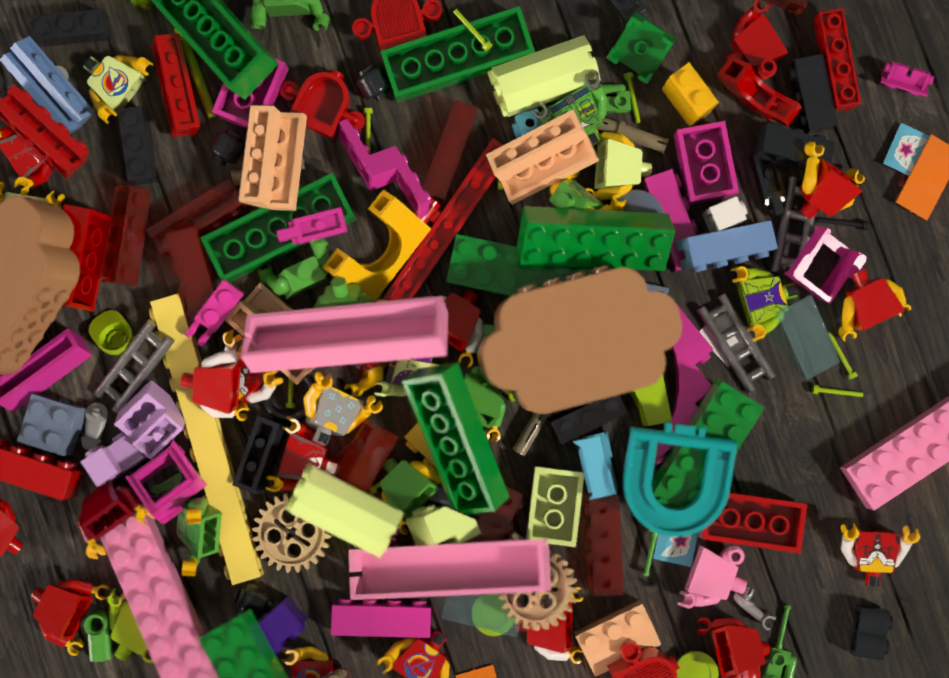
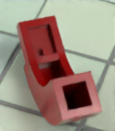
[717,55,801,127]

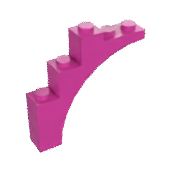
[654,304,714,465]

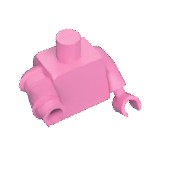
[678,546,747,608]

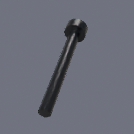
[816,217,869,231]

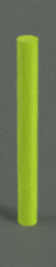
[174,28,216,119]

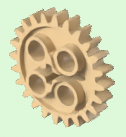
[252,493,332,573]
[499,550,578,631]

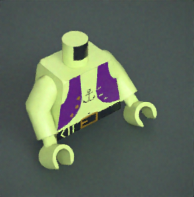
[374,357,438,397]

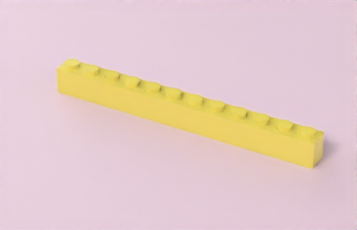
[149,293,264,585]

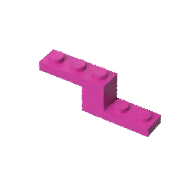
[338,119,431,218]

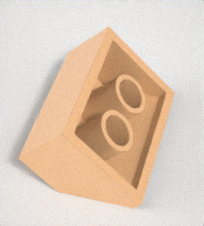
[574,600,661,677]

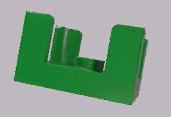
[606,12,677,84]

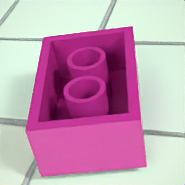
[212,58,288,130]
[673,121,739,205]

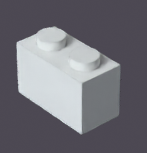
[702,196,747,233]

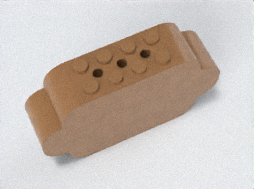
[0,196,80,375]
[477,266,682,414]

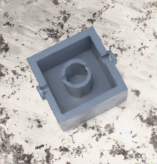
[17,394,87,455]

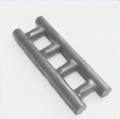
[770,176,816,277]
[697,293,776,393]
[93,319,175,414]

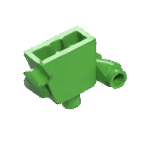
[249,0,330,31]
[257,238,331,300]

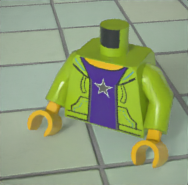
[731,266,798,342]

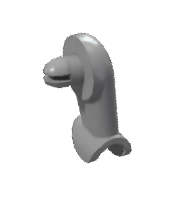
[81,403,108,450]
[734,586,777,630]

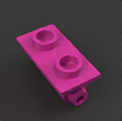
[881,61,934,97]

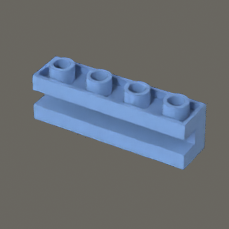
[0,36,95,134]
[675,221,778,273]

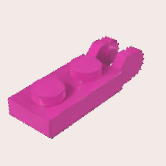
[184,279,244,347]

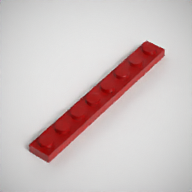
[384,139,503,301]

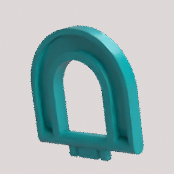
[623,422,737,537]

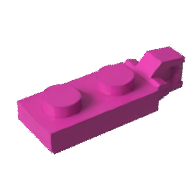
[277,207,348,245]

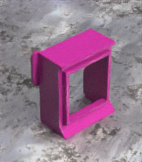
[784,225,866,303]
[126,440,208,524]

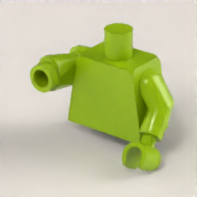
[108,589,154,663]

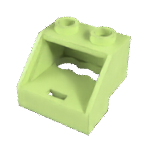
[405,505,481,546]

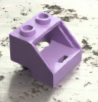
[114,380,185,460]

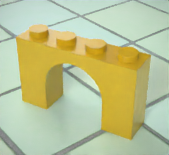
[323,190,431,301]

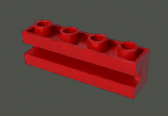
[813,8,861,112]
[151,33,200,138]
[0,84,88,179]

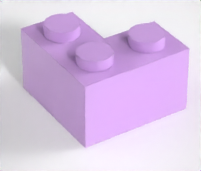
[81,432,147,486]

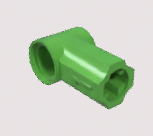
[84,610,113,662]

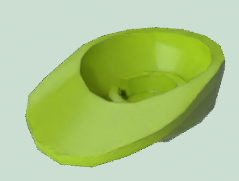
[89,310,134,355]

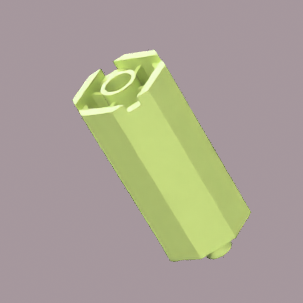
[487,35,601,117]
[285,464,403,558]

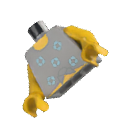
[303,372,383,446]

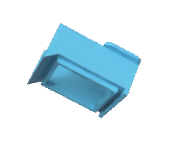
[573,432,618,499]

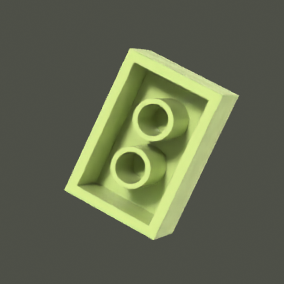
[526,466,584,547]

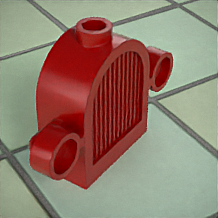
[352,0,442,51]
[280,69,366,141]
[607,640,680,678]

